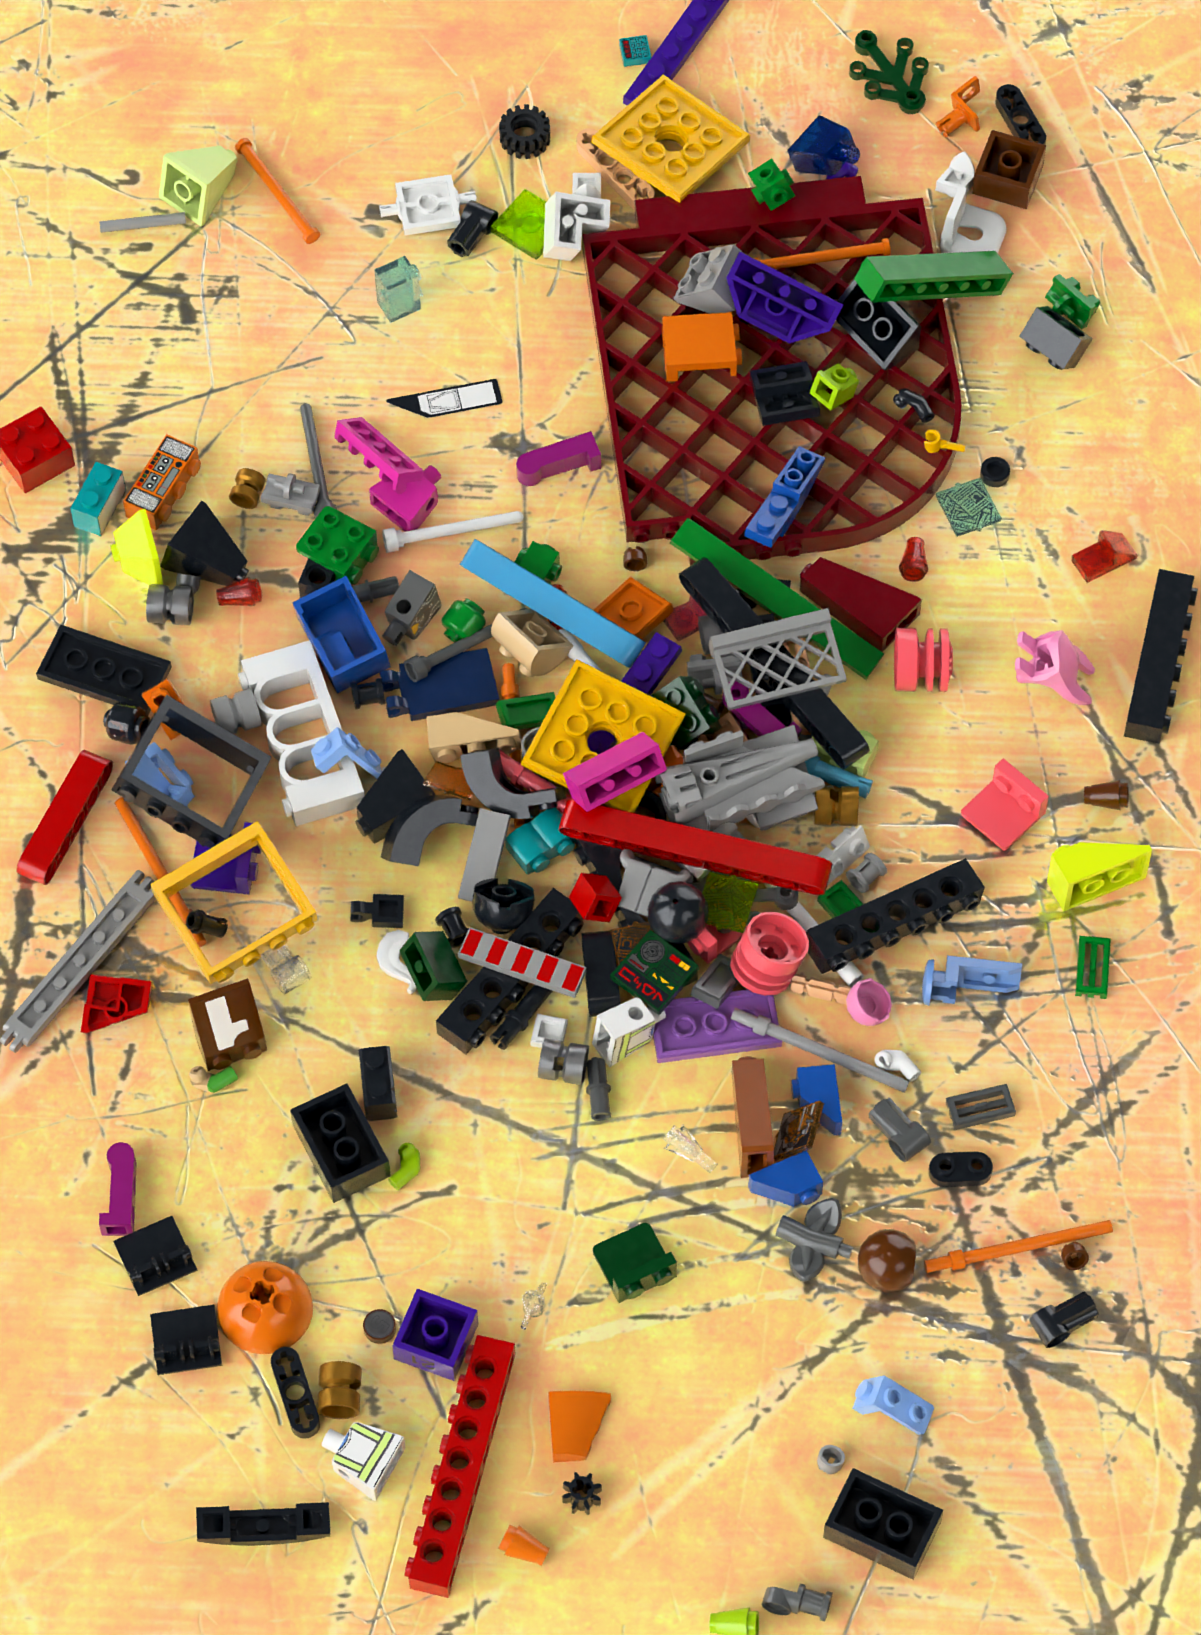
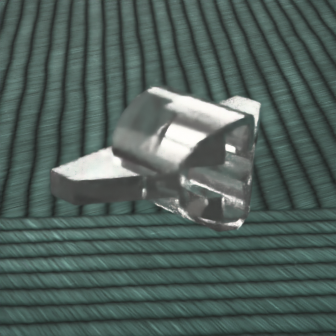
[521,1282,547,1330]

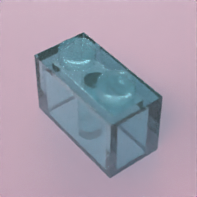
[374,256,423,323]

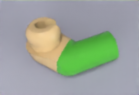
[189,1066,238,1093]

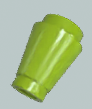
[709,1607,759,1635]

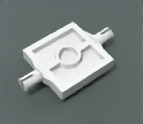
[379,174,477,236]

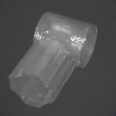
[260,931,312,994]

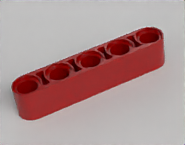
[16,750,113,885]

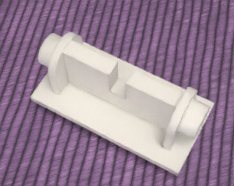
[816,825,870,886]

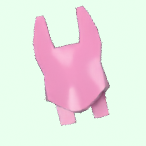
[1015,630,1095,705]

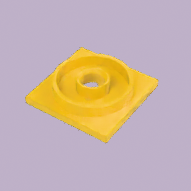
[592,74,751,203]
[521,659,686,813]

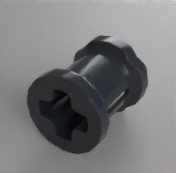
[351,678,385,710]
[435,907,469,948]

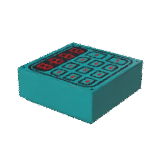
[619,35,651,67]

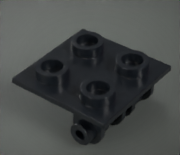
[113,1216,198,1296]
[150,1304,222,1375]

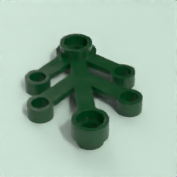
[849,30,929,114]

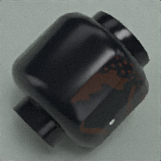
[103,702,150,745]

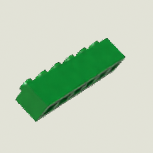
[854,251,1014,302]

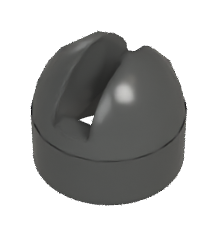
[176,573,201,594]

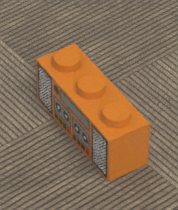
[123,434,201,530]

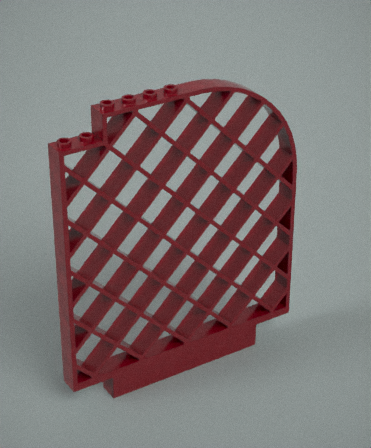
[582,176,962,566]

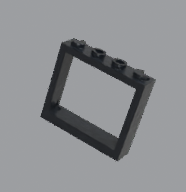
[111,695,272,849]

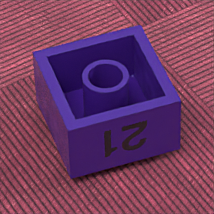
[392,1289,478,1381]

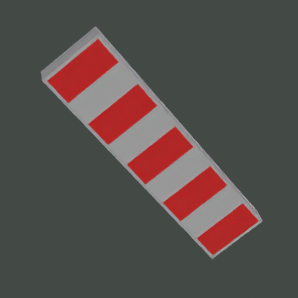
[458,927,587,998]

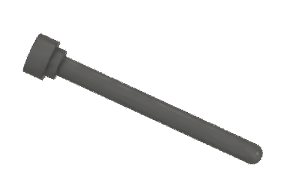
[300,403,337,519]
[404,608,527,682]

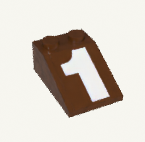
[188,978,267,1071]

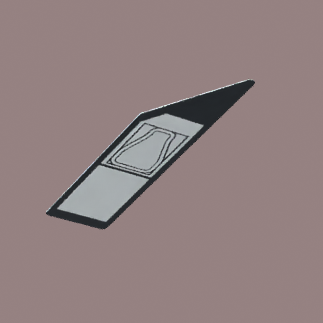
[386,379,503,418]

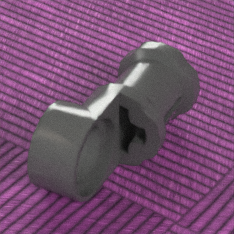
[761,1583,833,1622]

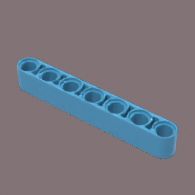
[460,539,646,668]

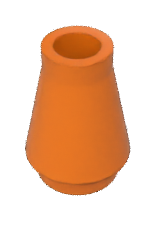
[498,1525,550,1566]

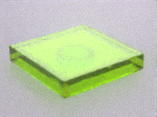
[491,189,546,260]

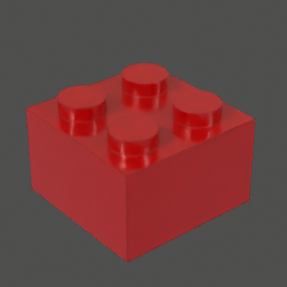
[0,406,75,493]

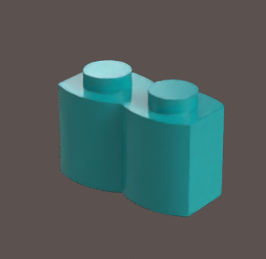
[505,807,576,875]

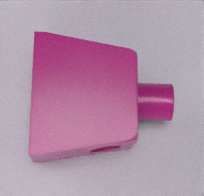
[369,465,441,532]

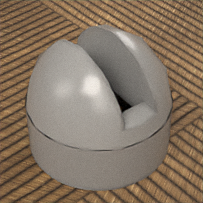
[817,1445,845,1474]

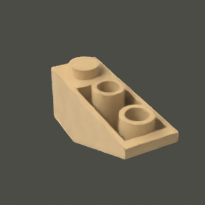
[427,712,522,763]

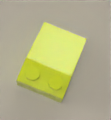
[1047,842,1152,912]

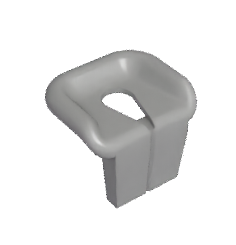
[618,849,694,917]

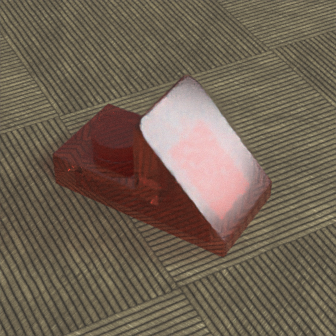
[1071,530,1138,583]

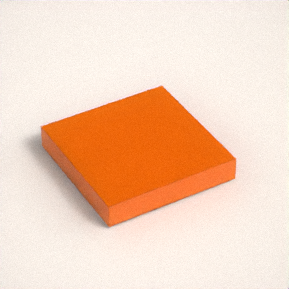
[594,577,674,639]

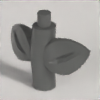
[776,1198,854,1282]

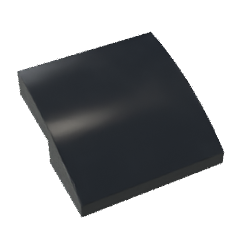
[749,361,820,426]

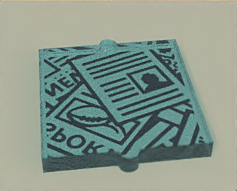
[936,478,1002,537]

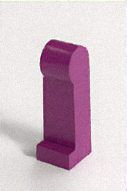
[516,431,601,486]
[722,681,802,737]
[99,1142,137,1236]

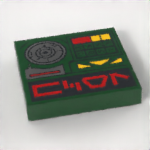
[610,930,699,1015]

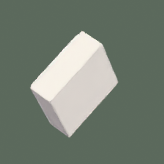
[530,1014,568,1048]

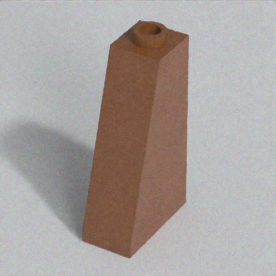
[731,1056,774,1178]

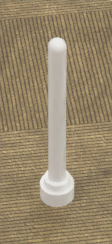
[382,511,524,553]

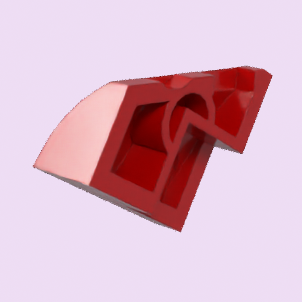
[80,974,153,1033]

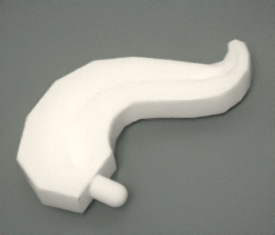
[376,929,417,994]

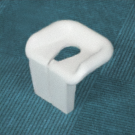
[940,186,1007,253]

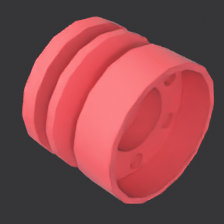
[894,628,953,692]
[730,912,809,996]

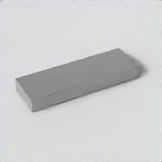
[458,808,511,902]

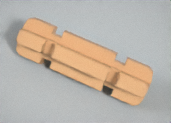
[790,974,851,1005]

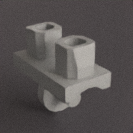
[261,473,320,516]
[687,654,742,695]

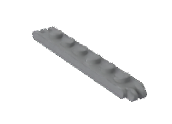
[0,870,156,1053]

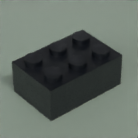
[290,1083,391,1203]
[823,1468,943,1580]

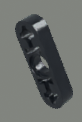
[995,84,1046,145]
[271,1347,320,1439]

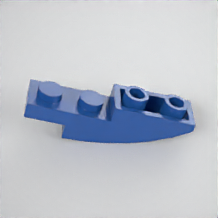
[744,446,825,548]

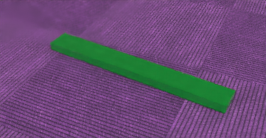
[670,518,884,680]

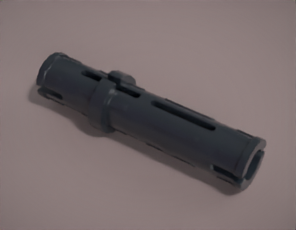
[490,984,553,1050]

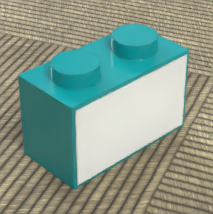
[70,462,126,536]

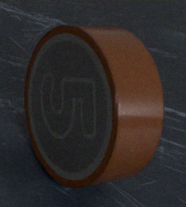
[363,1309,396,1344]

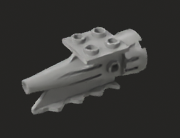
[655,730,825,831]

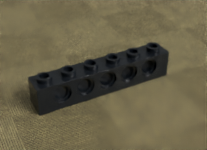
[806,858,985,974]
[436,888,584,1055]

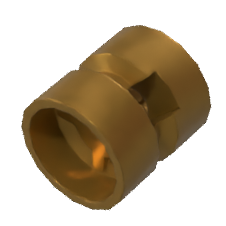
[814,786,859,826]
[317,1361,362,1419]

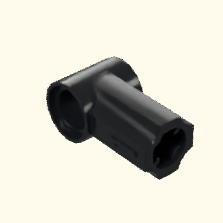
[447,200,498,257]
[1029,1291,1099,1348]

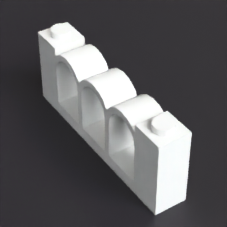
[238,640,365,826]

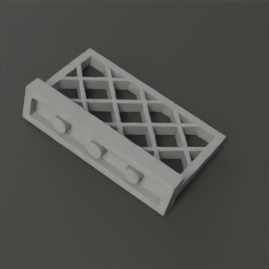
[708,608,847,711]

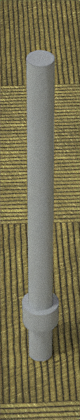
[731,1007,909,1093]

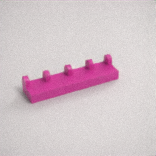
[334,417,424,494]

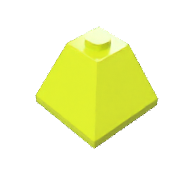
[110,509,163,585]

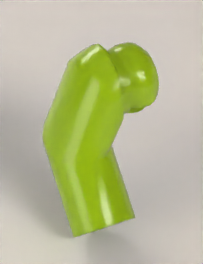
[388,1143,420,1191]

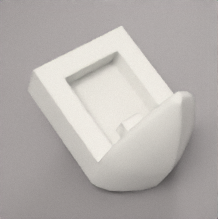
[935,151,975,198]
[572,173,601,198]

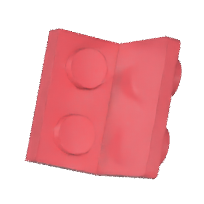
[961,758,1049,851]

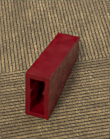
[800,557,922,652]

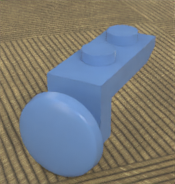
[922,955,1022,1006]

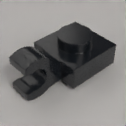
[350,894,404,928]

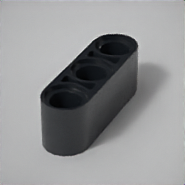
[581,930,620,1017]

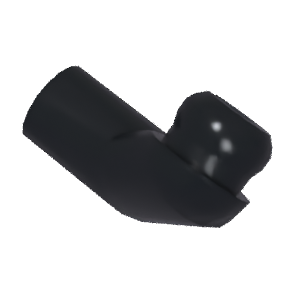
[893,388,935,423]

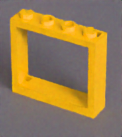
[150,821,317,985]

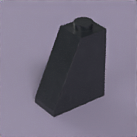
[355,749,435,844]

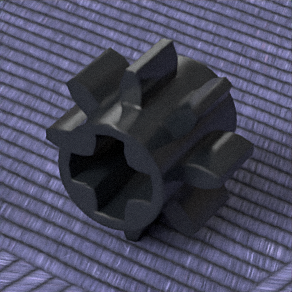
[562,1472,602,1515]

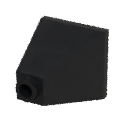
[160,500,249,587]

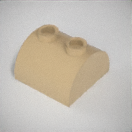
[491,609,574,677]

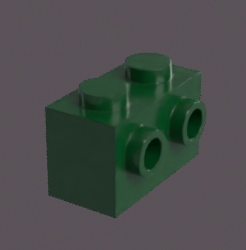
[399,931,468,1001]

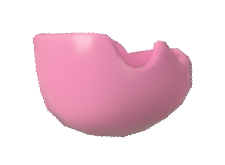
[846,978,892,1026]

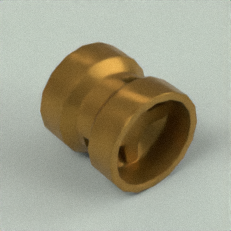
[229,468,266,509]

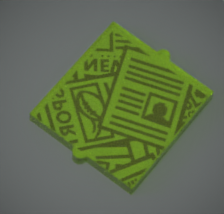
[702,872,758,933]

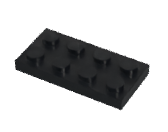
[36,624,172,715]

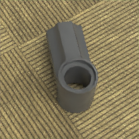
[869,1098,931,1162]

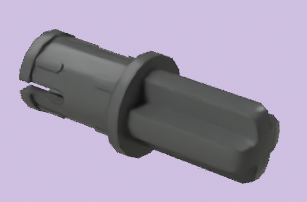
[352,576,399,603]
[586,1057,611,1121]

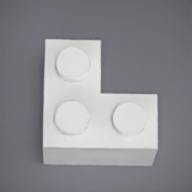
[543,192,610,261]

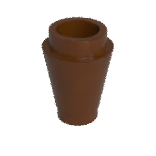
[1084,780,1129,810]

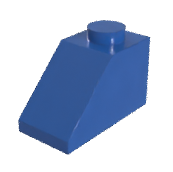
[791,1064,842,1135]
[748,1150,823,1207]

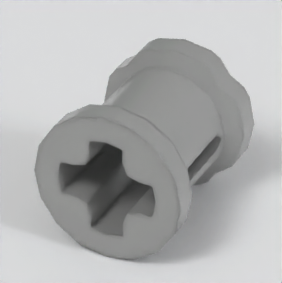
[846,853,887,893]

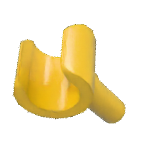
[924,430,966,453]

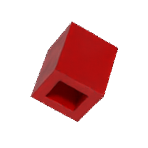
[569,873,622,923]

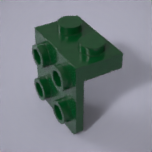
[651,676,722,750]
[593,1223,677,1303]

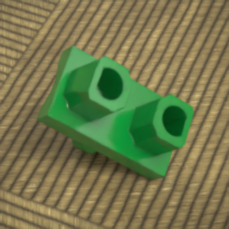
[1045,274,1100,329]

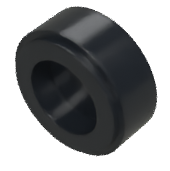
[980,457,1010,487]

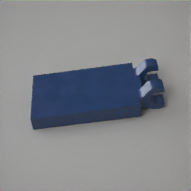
[380,648,500,721]

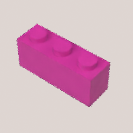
[563,732,667,812]

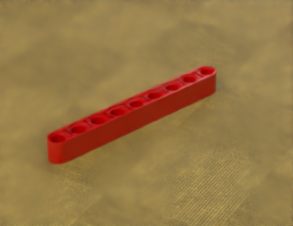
[558,799,833,895]

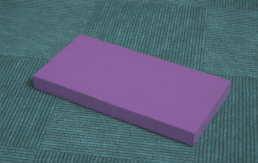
[653,989,782,1063]

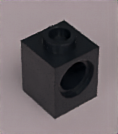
[298,559,335,598]

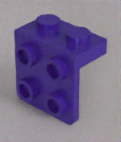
[190,822,262,895]

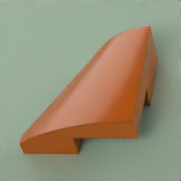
[548,1391,611,1463]

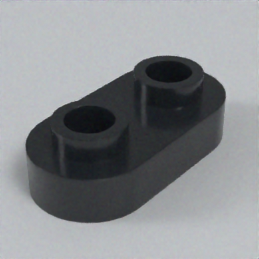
[928,1152,993,1187]

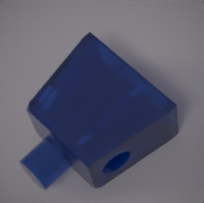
[787,115,860,176]

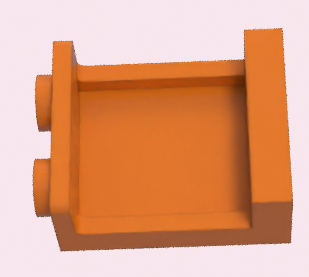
[662,312,742,382]

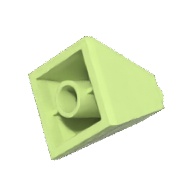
[159,146,238,227]

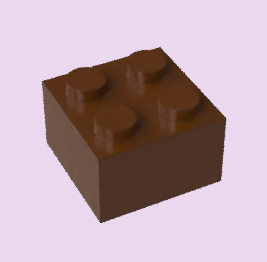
[972,130,1046,209]

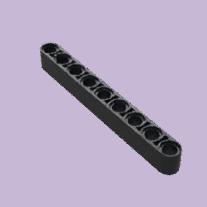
[679,557,870,769]

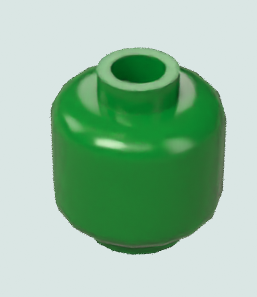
[441,598,486,643]

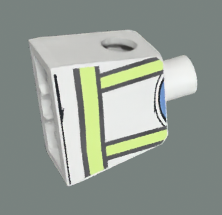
[592,997,666,1067]
[322,1422,405,1501]

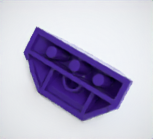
[726,251,843,343]

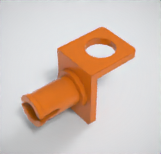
[936,76,980,137]

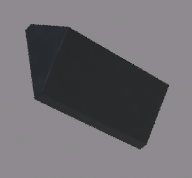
[836,280,921,370]

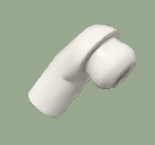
[874,1050,921,1082]

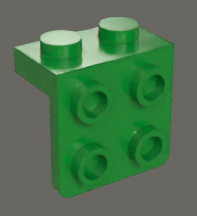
[296,506,379,585]

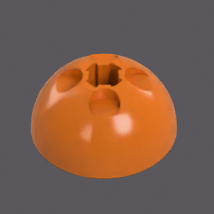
[217,1261,313,1354]

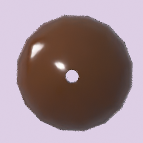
[858,1229,916,1293]

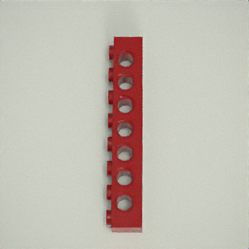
[404,1335,516,1598]

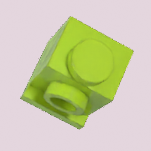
[810,363,860,411]

